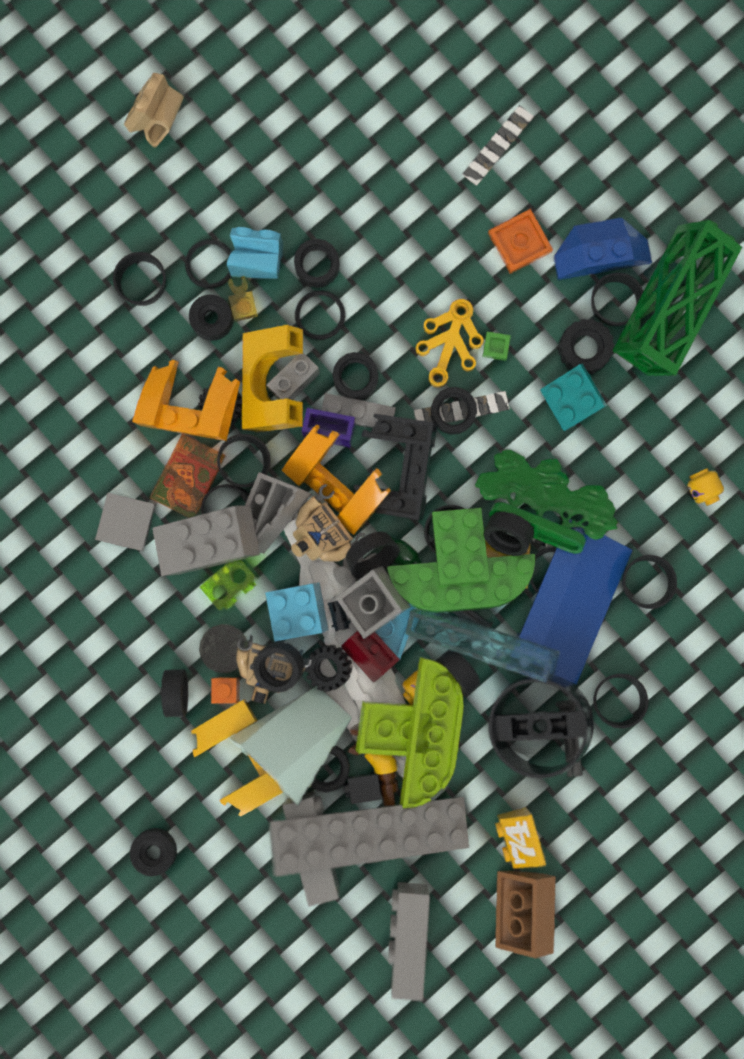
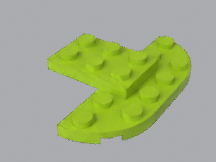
[356,657,464,808]

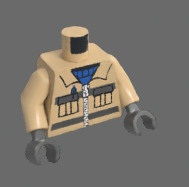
[291,484,366,562]
[236,634,313,704]

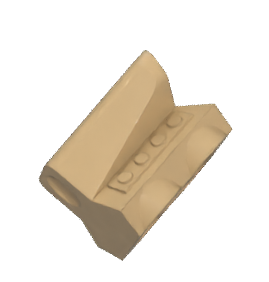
[124,72,184,147]

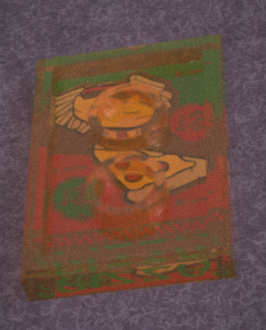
[149,434,226,518]

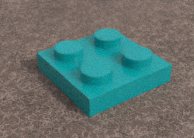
[540,364,607,431]

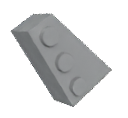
[245,472,312,554]

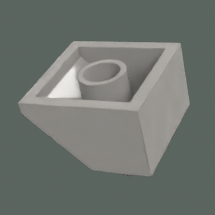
[336,566,411,639]

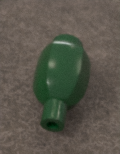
[388,534,422,565]

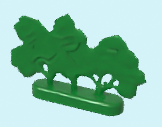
[475,449,618,554]

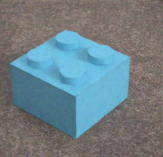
[265,582,328,642]

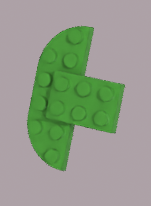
[387,508,535,613]

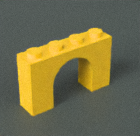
[242,325,303,432]

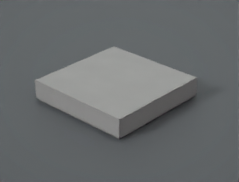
[95,493,156,552]

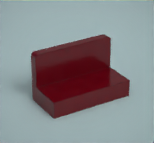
[341,631,400,682]

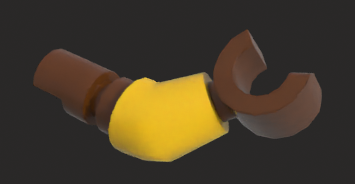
[348,723,399,806]

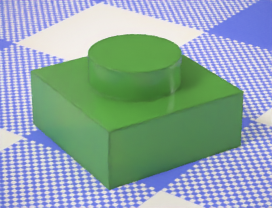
[482,332,511,361]

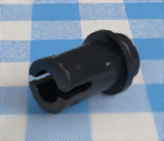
[327,601,351,632]

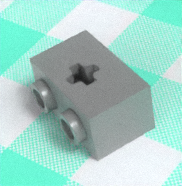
[267,353,320,400]

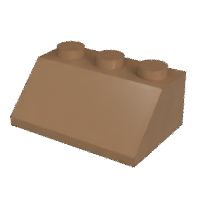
[495,871,556,958]

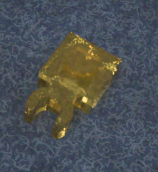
[228,276,258,322]

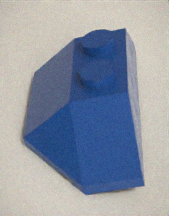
[553,218,652,280]

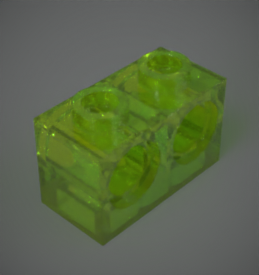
[199,560,258,610]

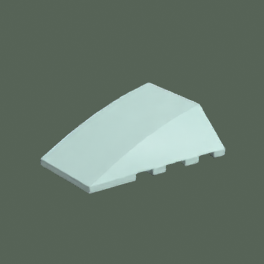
[229,686,352,806]

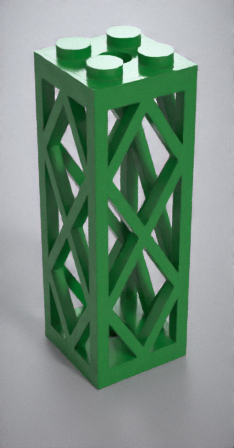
[613,220,742,376]

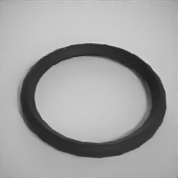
[185,239,232,289]
[295,290,345,340]

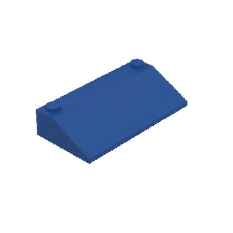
[508,519,632,684]

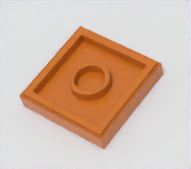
[488,209,553,274]

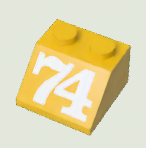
[495,807,546,868]

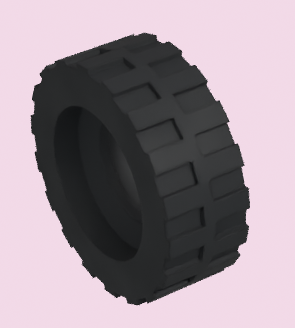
[558,319,614,374]

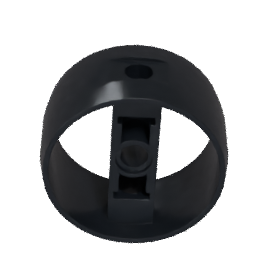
[489,673,594,778]

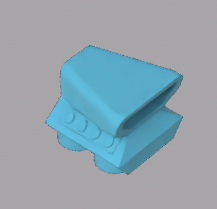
[227,227,283,279]

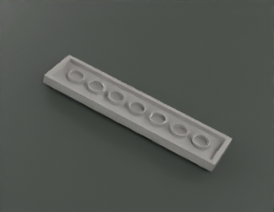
[269,797,469,876]

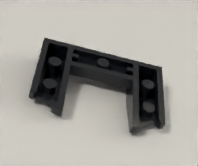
[354,414,438,520]

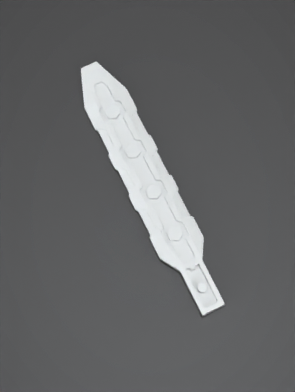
[283,513,406,778]

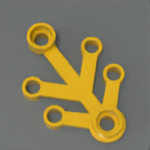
[416,299,484,388]

